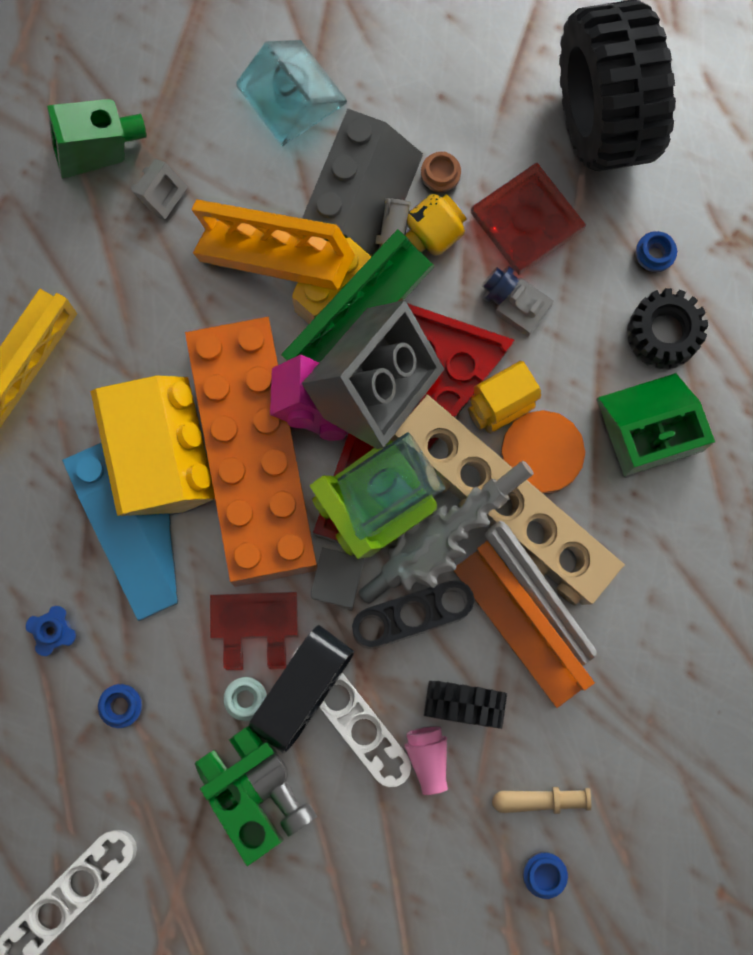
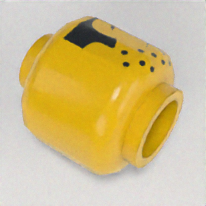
[405,194,467,256]

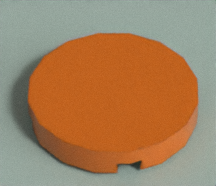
[501,410,585,494]

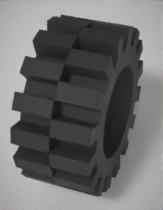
[627,288,708,369]
[423,680,507,729]

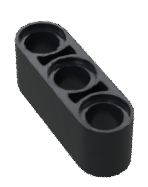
[352,580,474,650]
[249,625,355,754]

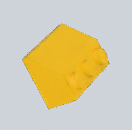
[90,375,215,516]

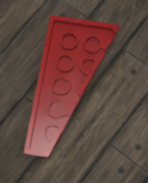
[313,303,515,543]

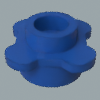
[25,606,76,656]

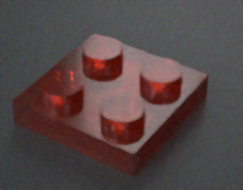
[470,162,586,275]

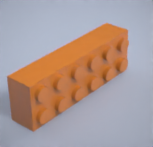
[185,316,317,587]

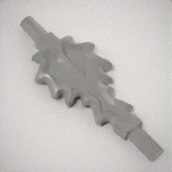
[359,460,534,604]

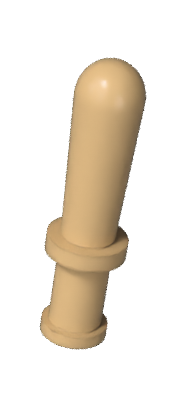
[492,787,591,814]

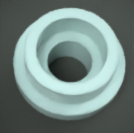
[224,677,267,721]

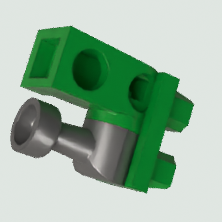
[194,726,318,866]

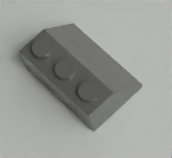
[302,109,423,257]
[302,300,444,449]

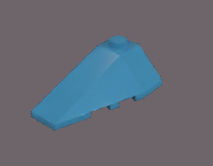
[62,443,178,621]

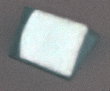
[236,40,347,147]
[337,431,446,540]

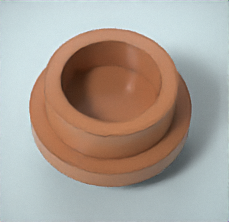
[421,151,461,192]

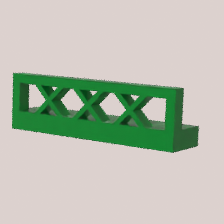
[281,229,435,363]

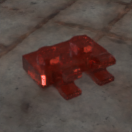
[210,592,298,671]

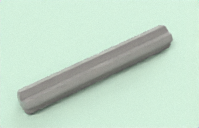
[485,521,597,665]

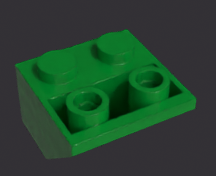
[596,373,715,477]

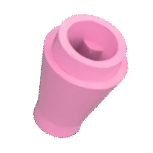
[404,726,448,795]

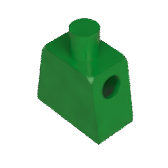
[47,99,147,179]

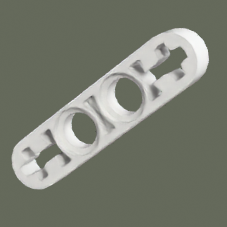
[291,647,411,787]
[0,829,137,955]

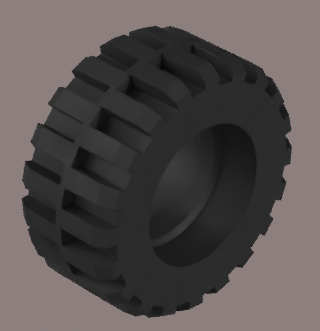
[559,0,676,172]

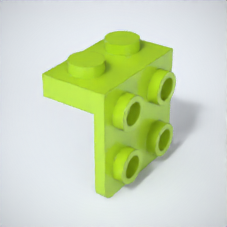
[309,440,437,559]

